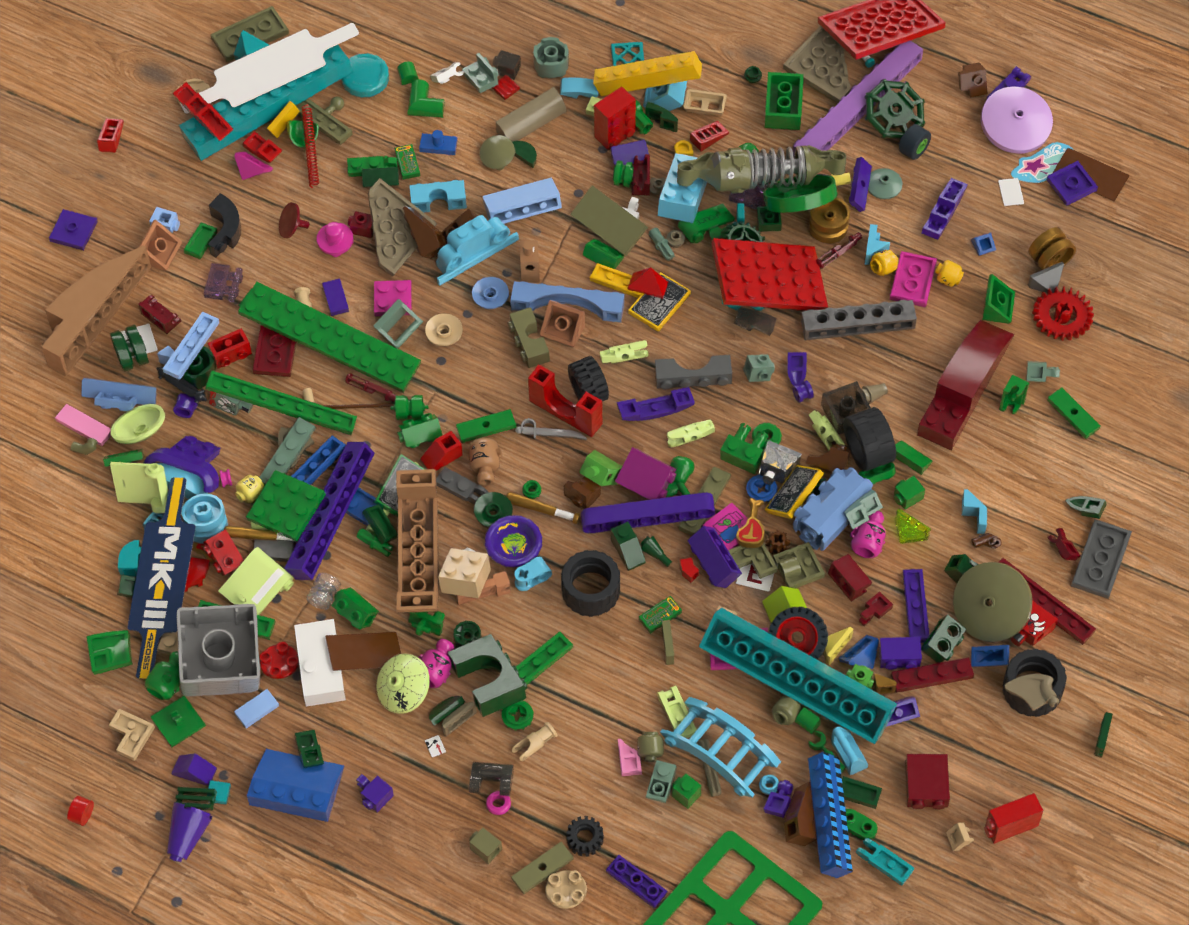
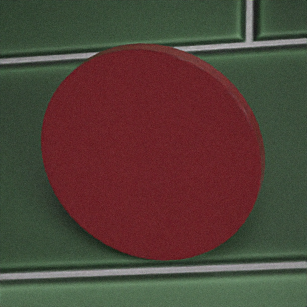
[279,202,310,239]

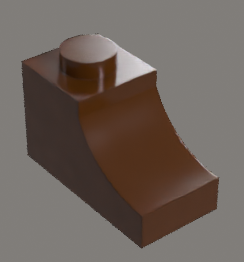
[806,443,851,471]

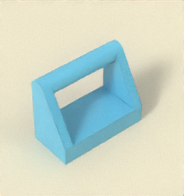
[831,727,868,775]

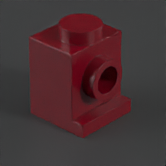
[348,211,374,238]

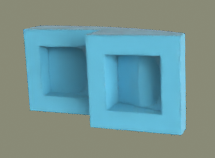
[560,77,598,99]

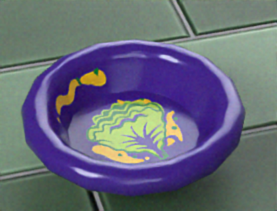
[485,515,542,567]

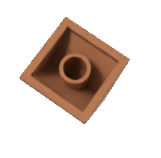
[138,219,182,271]
[540,300,585,347]

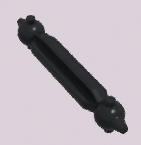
[156,367,207,404]

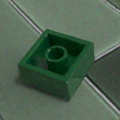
[757,206,782,232]

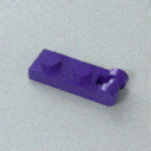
[986,66,1031,100]

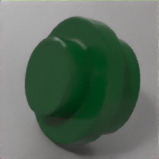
[744,66,762,83]

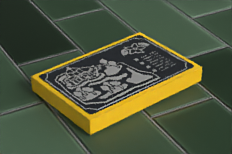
[628,272,691,332]
[765,465,824,519]

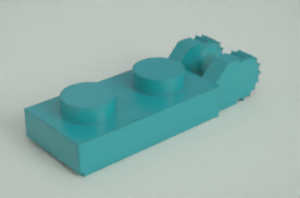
[856,838,914,886]

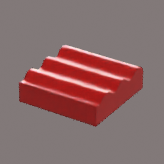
[492,75,520,100]

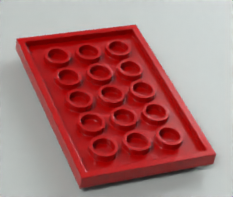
[818,0,946,60]
[711,238,828,310]

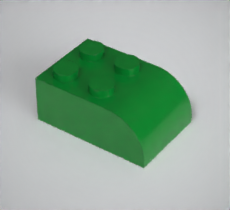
[764,72,804,130]

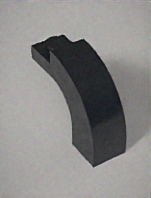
[208,193,241,258]

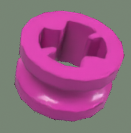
[220,469,232,488]

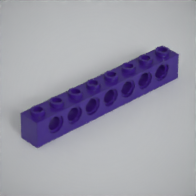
[284,442,375,580]

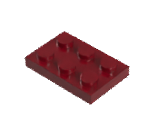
[253,325,297,377]

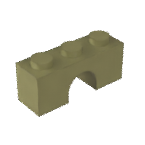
[507,307,550,368]

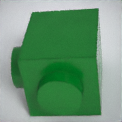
[894,476,925,510]
[672,773,702,809]

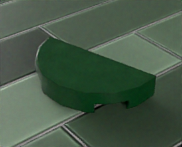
[512,141,537,168]
[429,696,465,725]

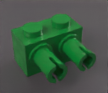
[720,423,769,475]

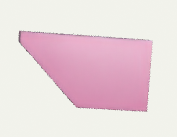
[618,739,642,776]

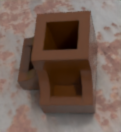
[958,62,988,98]
[564,476,601,509]

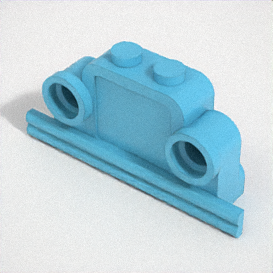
[436,215,519,286]

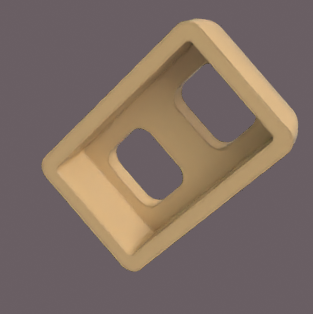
[684,89,727,116]

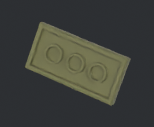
[210,6,289,62]

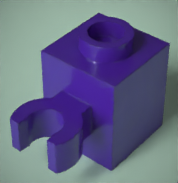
[356,774,394,813]

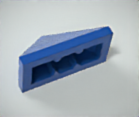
[838,635,879,669]
[971,645,1009,667]

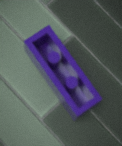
[688,526,742,588]

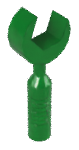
[808,731,846,772]

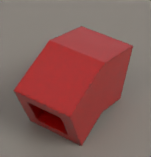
[680,558,699,583]

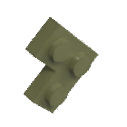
[728,543,778,579]

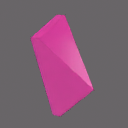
[234,152,273,180]

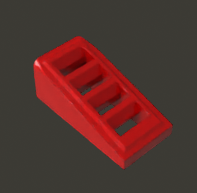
[97,118,124,153]
[690,121,729,152]

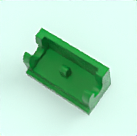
[999,375,1029,414]

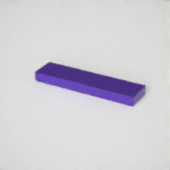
[902,569,929,643]

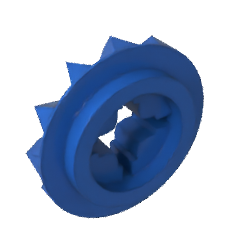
[746,475,777,502]

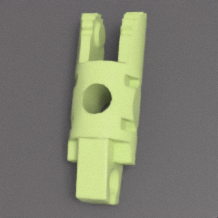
[600,340,648,363]
[809,410,845,451]
[667,420,715,447]

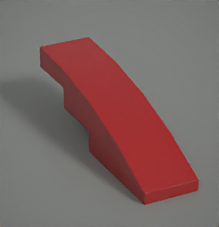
[173,82,233,141]

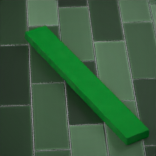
[205,370,357,435]

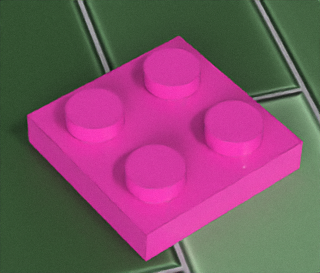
[374,280,412,316]

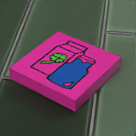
[703,502,748,550]

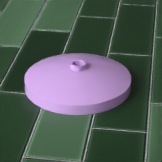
[981,87,1053,154]

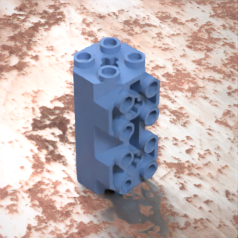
[793,467,873,551]

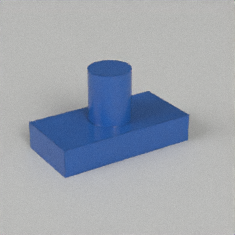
[419,130,458,155]

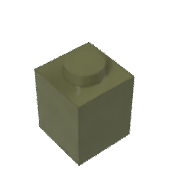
[469,828,502,864]

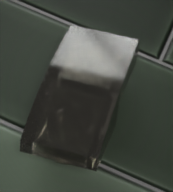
[734,308,777,336]

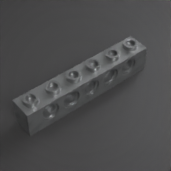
[801,300,917,340]

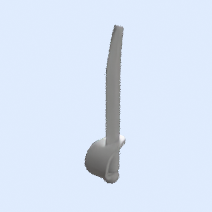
[515,418,587,440]

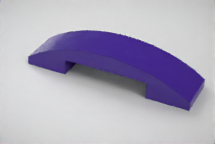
[617,387,695,421]

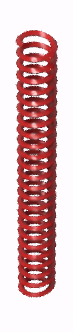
[301,104,320,188]

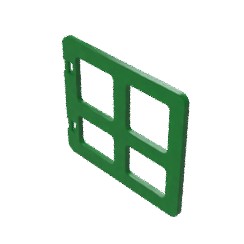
[643,831,823,925]

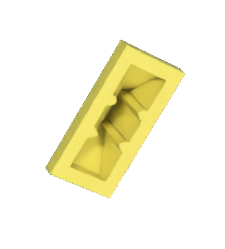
[824,627,853,666]

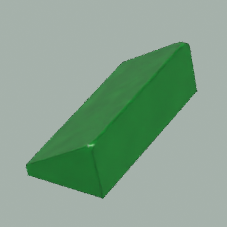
[583,238,625,269]
[895,440,933,475]

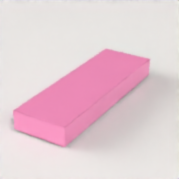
[55,404,111,446]

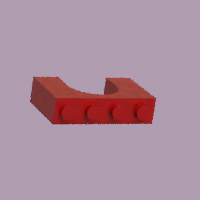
[528,365,603,437]

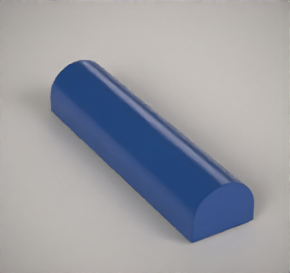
[291,436,346,485]

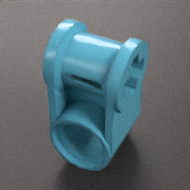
[515,557,552,591]

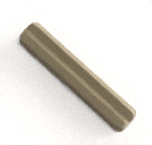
[698,739,721,797]

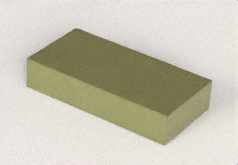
[662,620,674,665]

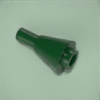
[640,536,672,567]

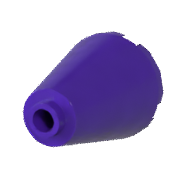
[167,803,213,863]

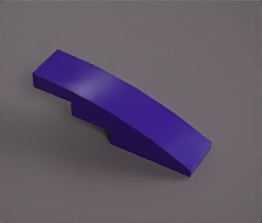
[921,178,968,240]

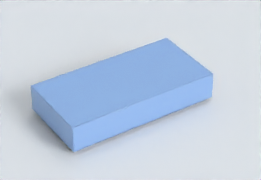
[234,689,279,729]

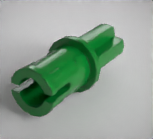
[356,528,394,557]

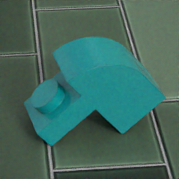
[118,540,142,577]

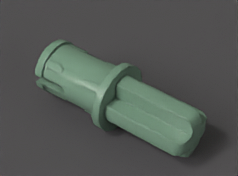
[648,228,675,261]

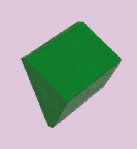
[982,274,1015,324]

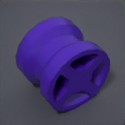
[792,380,814,403]

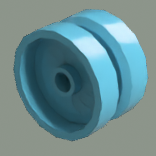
[181,494,228,543]

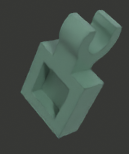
[1026,361,1060,382]

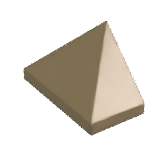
[442,702,477,737]

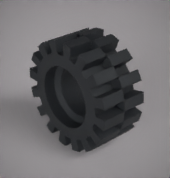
[566,816,604,857]

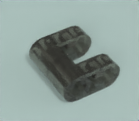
[469,762,514,796]

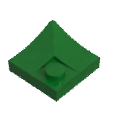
[86,630,133,675]

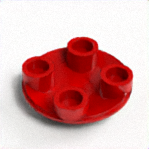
[259,642,299,679]

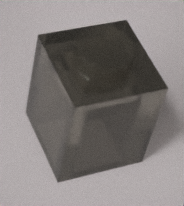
[492,50,521,80]

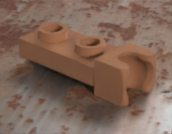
[456,571,511,605]

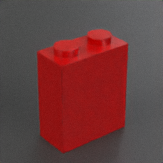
[984,793,1044,844]

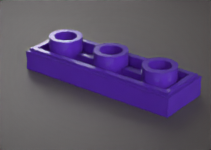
[849,157,872,212]
[606,855,667,909]

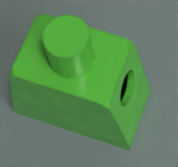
[580,450,622,486]

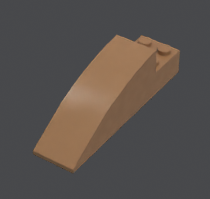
[42,246,151,376]

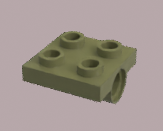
[773,542,825,588]

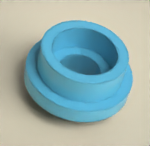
[759,775,779,795]

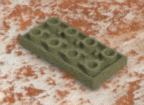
[570,185,648,256]

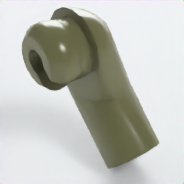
[71,438,98,455]

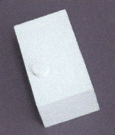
[294,619,346,707]

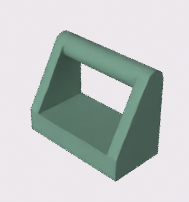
[373,299,423,349]

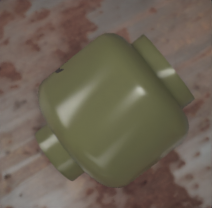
[772,695,802,725]
[637,732,664,762]

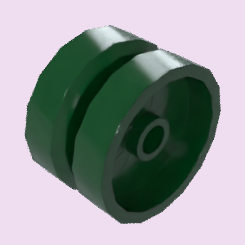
[110,324,149,372]

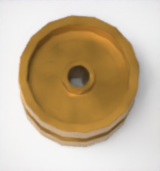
[809,197,850,244]
[1028,227,1076,270]

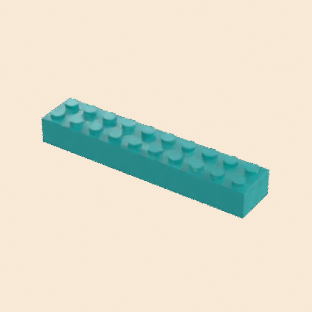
[179,44,353,161]
[699,608,897,744]

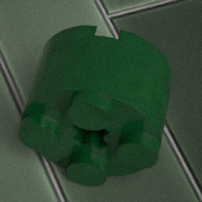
[182,346,216,390]

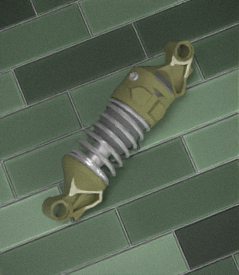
[677,145,846,193]

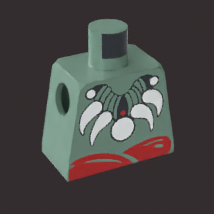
[209,391,254,416]

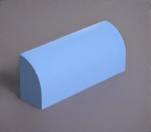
[482,177,562,224]

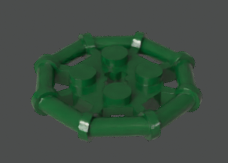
[865,79,926,139]

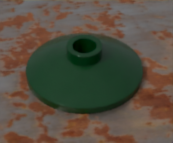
[474,492,513,528]

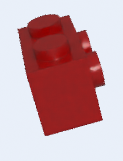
[207,328,252,369]
[203,529,244,576]

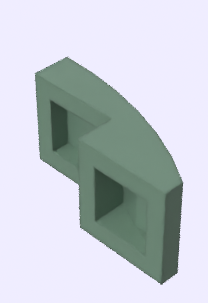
[844,490,883,529]

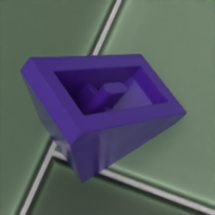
[171,753,217,786]

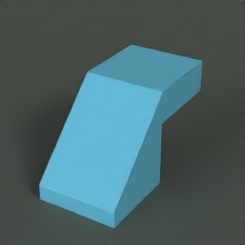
[962,489,987,534]

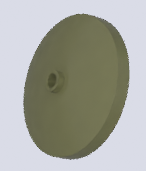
[953,562,1032,642]

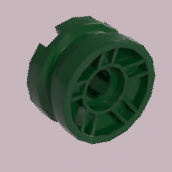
[453,621,482,648]

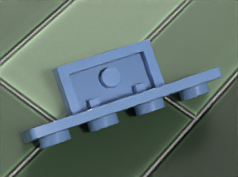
[82,378,157,411]

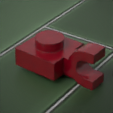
[1048,528,1080,561]
[859,591,894,626]

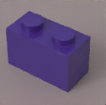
[879,637,922,670]

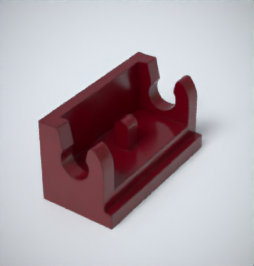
[632,154,650,196]
[138,295,181,334]
[828,554,872,602]

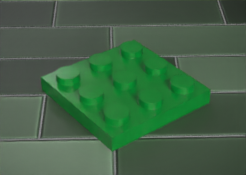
[246,470,326,541]

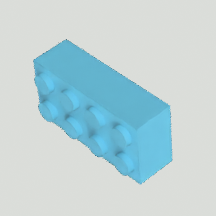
[658,153,707,223]

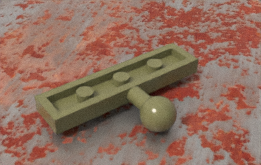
[296,96,353,145]

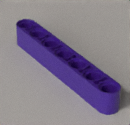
[581,493,715,533]

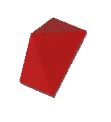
[628,267,669,299]

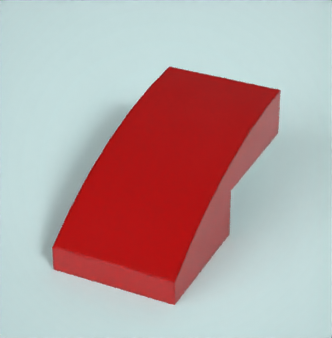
[242,131,282,163]

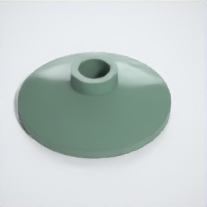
[868,168,903,199]

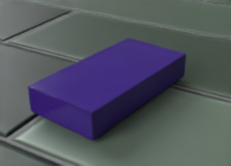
[322,279,349,316]

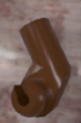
[971,533,1002,549]

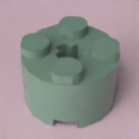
[533,37,569,78]

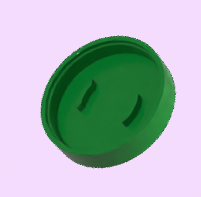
[763,174,838,213]

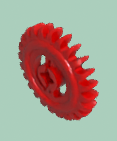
[1032,286,1094,341]

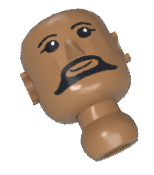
[468,438,502,486]

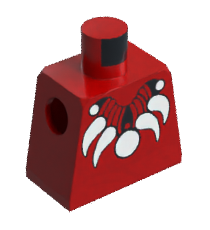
[1011,601,1058,647]

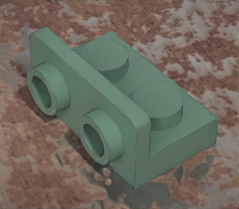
[462,53,499,93]

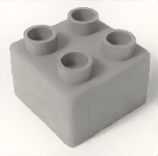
[177,604,260,696]

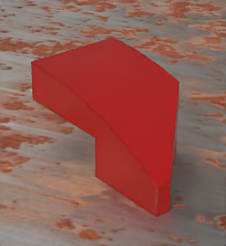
[184,557,210,593]

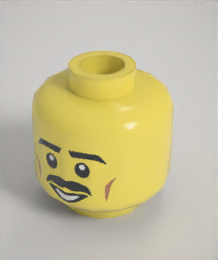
[235,475,265,503]

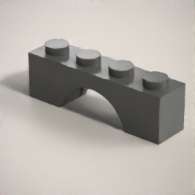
[655,355,732,389]

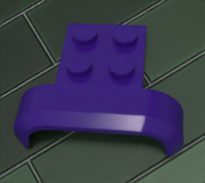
[143,436,220,493]

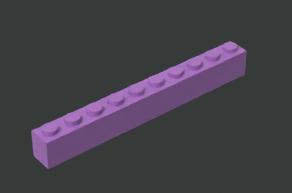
[793,40,923,157]

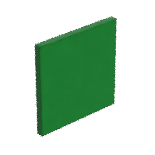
[151,696,206,747]

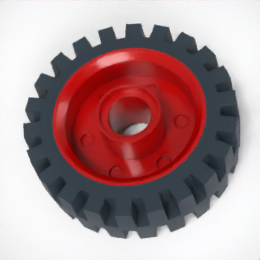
[768,606,828,659]

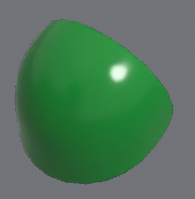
[287,120,319,148]

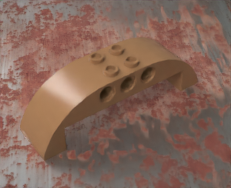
[396,469,439,613]

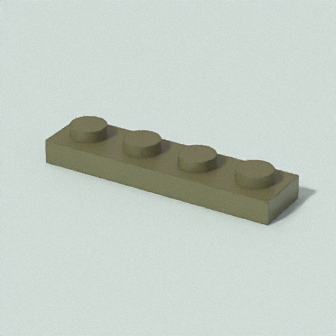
[679,467,731,536]

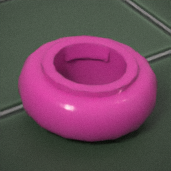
[486,791,511,815]

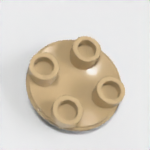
[545,870,587,909]

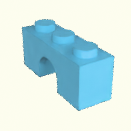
[410,180,467,212]

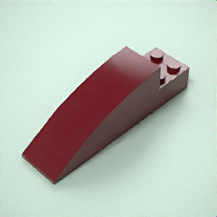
[917,320,1014,451]

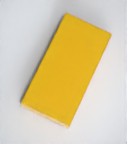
[267,101,300,138]

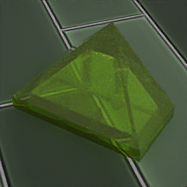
[895,508,931,544]

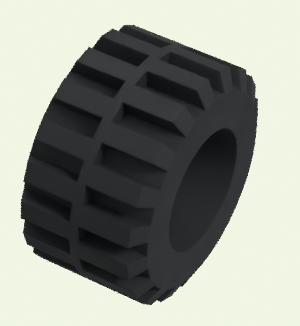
[568,356,609,402]

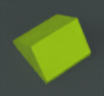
[762,586,807,623]

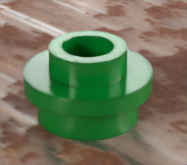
[522,480,542,499]

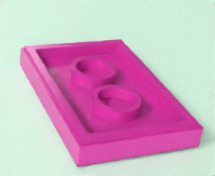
[889,251,937,307]

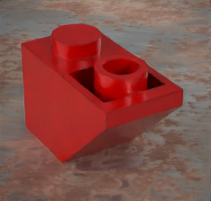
[420,431,463,471]

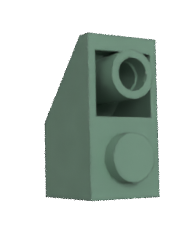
[646,760,676,803]

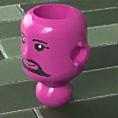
[850,511,886,558]
[418,639,454,688]

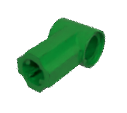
[636,100,653,135]

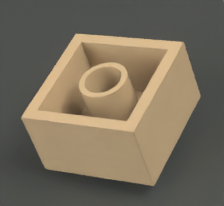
[438,548,491,598]

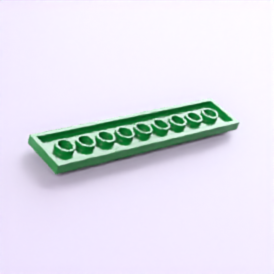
[238,281,421,393]

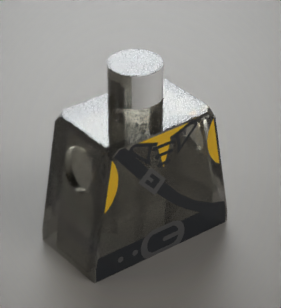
[759,440,802,485]

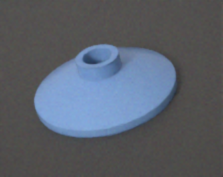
[472,277,509,309]

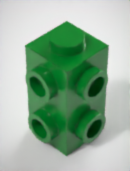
[397,413,443,448]
[331,587,379,630]

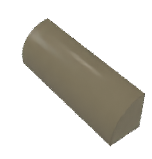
[496,87,567,142]

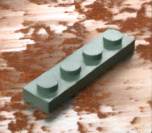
[259,417,316,485]

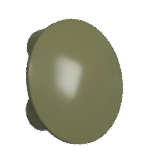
[480,135,516,170]

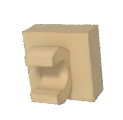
[946,823,974,851]

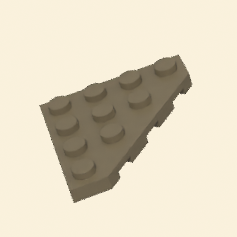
[783,26,851,103]
[368,178,437,277]

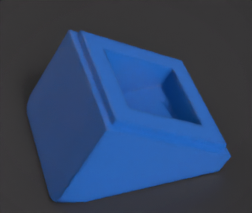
[971,233,996,256]

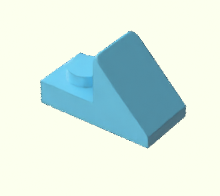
[865,224,890,265]

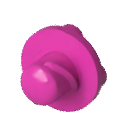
[317,222,354,257]

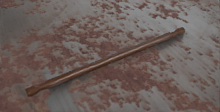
[323,403,395,409]

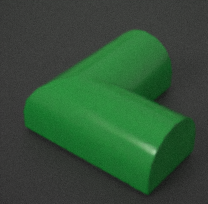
[407,79,445,118]

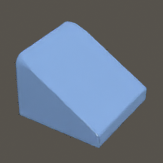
[157,346,174,365]

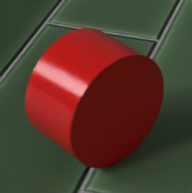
[67,795,94,826]

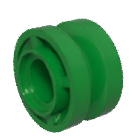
[613,160,633,188]

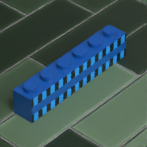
[808,752,853,878]

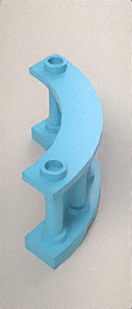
[660,697,781,798]

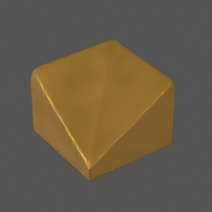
[873,674,897,695]

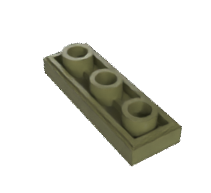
[511,842,574,895]

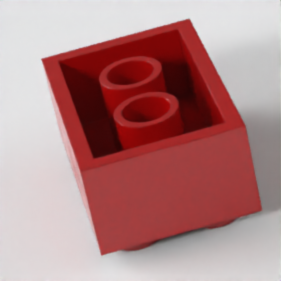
[594,86,636,150]

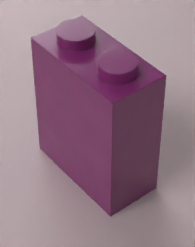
[615,447,676,500]

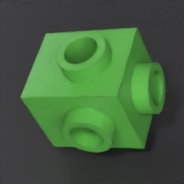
[846,664,875,689]

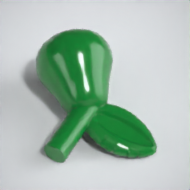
[666,456,695,498]

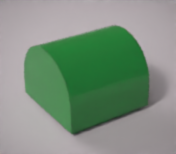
[397,61,419,85]
[795,708,820,734]

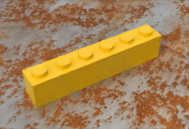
[593,51,702,96]

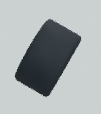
[899,124,931,160]

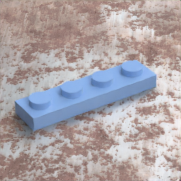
[163,312,219,380]

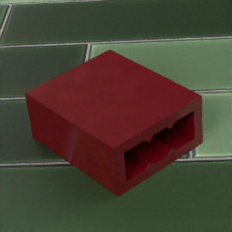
[905,754,950,810]

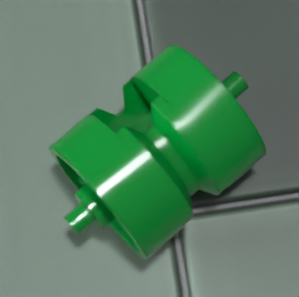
[390,395,429,420]

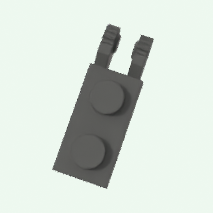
[436,467,489,504]

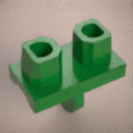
[408,611,445,636]

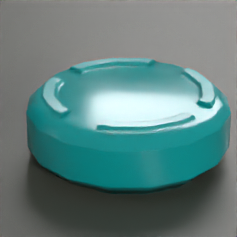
[341,53,389,97]

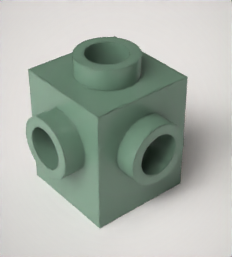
[743,354,775,382]

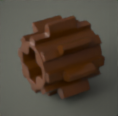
[765,530,790,554]

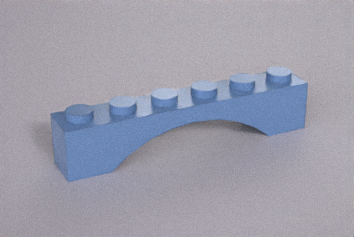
[511,281,624,323]

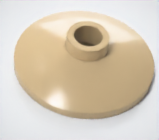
[425,313,463,346]

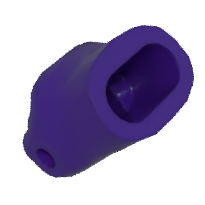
[173,393,199,418]

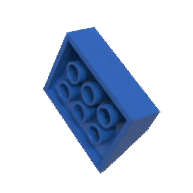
[247,749,344,822]

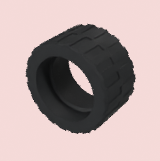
[843,407,896,471]
[561,550,620,617]
[1002,649,1067,717]

